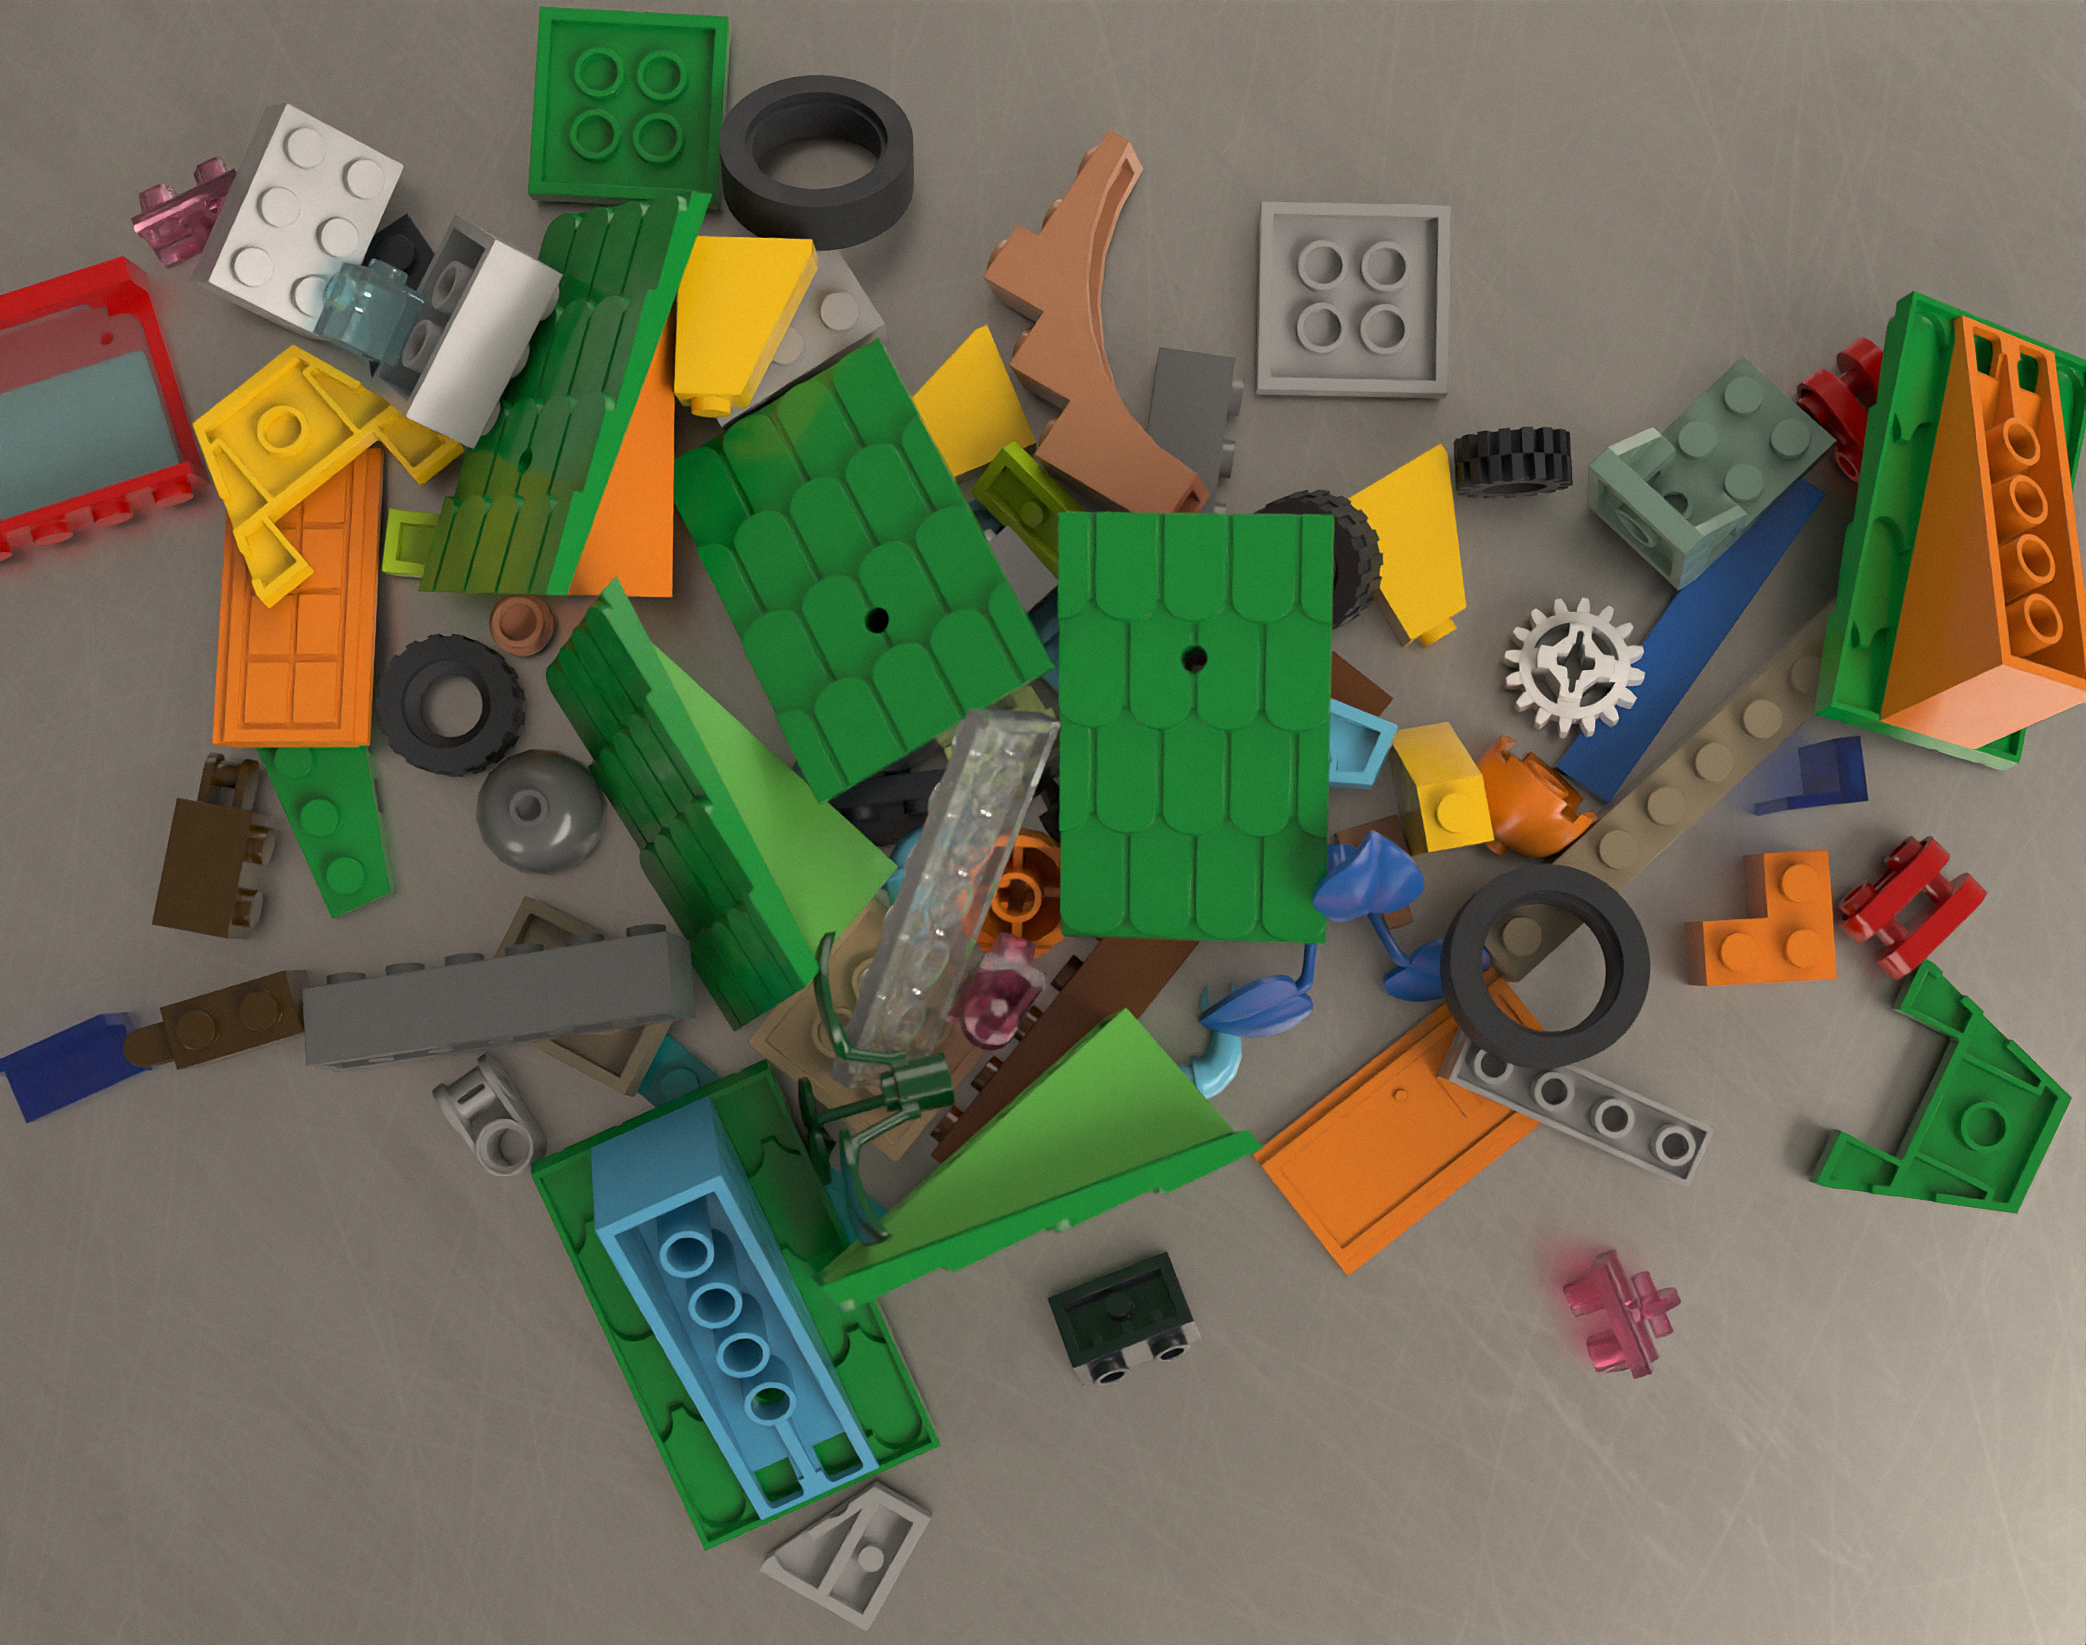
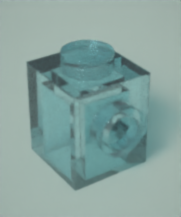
[313,259,426,368]

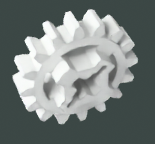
[1503,597,1645,738]

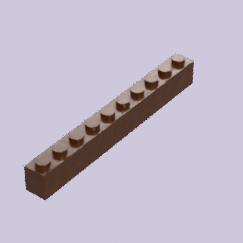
[930,651,1394,1164]

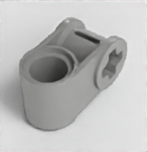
[432,1052,547,1177]

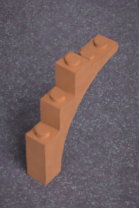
[983,130,1210,514]

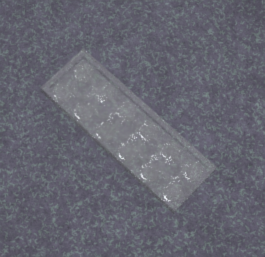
[829,709,1060,1089]

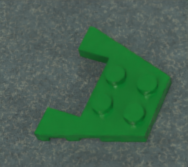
[1809,959,2072,1214]

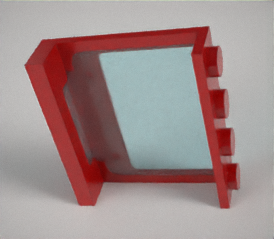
[0,256,211,561]

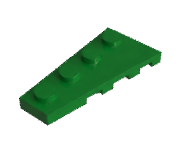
[256,746,396,919]

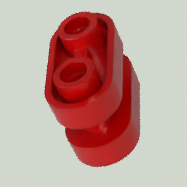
[1796,337,1883,482]
[1838,836,1987,980]

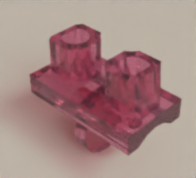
[131,156,237,266]
[945,932,1047,1051]
[1563,1249,1681,1379]

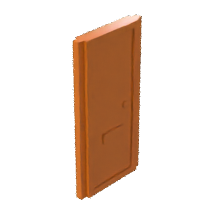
[212,448,384,748]
[1252,966,1545,1277]

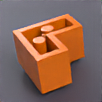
[1685,849,1837,986]

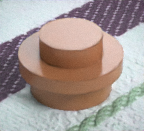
[489,594,554,656]

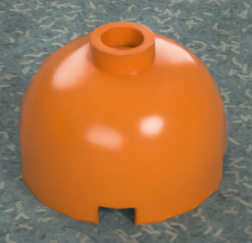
[1476,734,1597,859]
[950,827,1064,961]

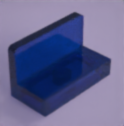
[1755,736,1869,816]
[0,1012,152,1123]

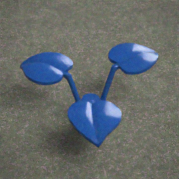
[1197,830,1491,1038]

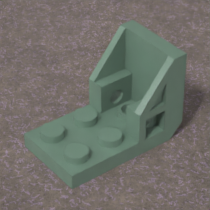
[1587,356,1837,590]

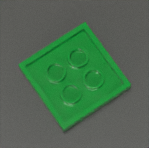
[528,6,731,210]

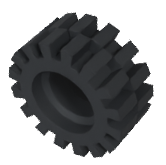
[1453,427,1573,499]

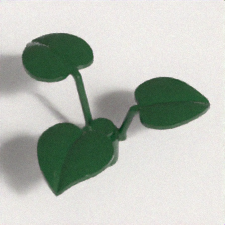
[798,931,955,1246]

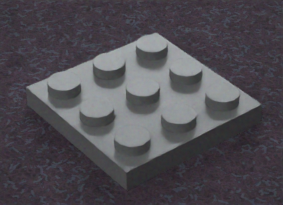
[1256,201,1451,399]

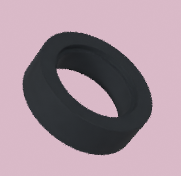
[719,75,914,251]
[1440,864,1650,1069]

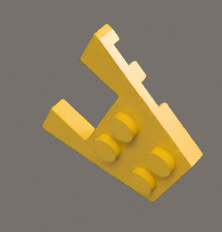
[192,344,465,608]

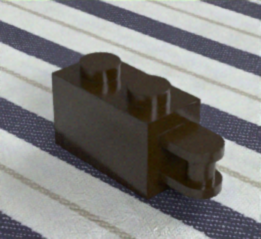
[152,752,275,939]
[123,970,311,1070]

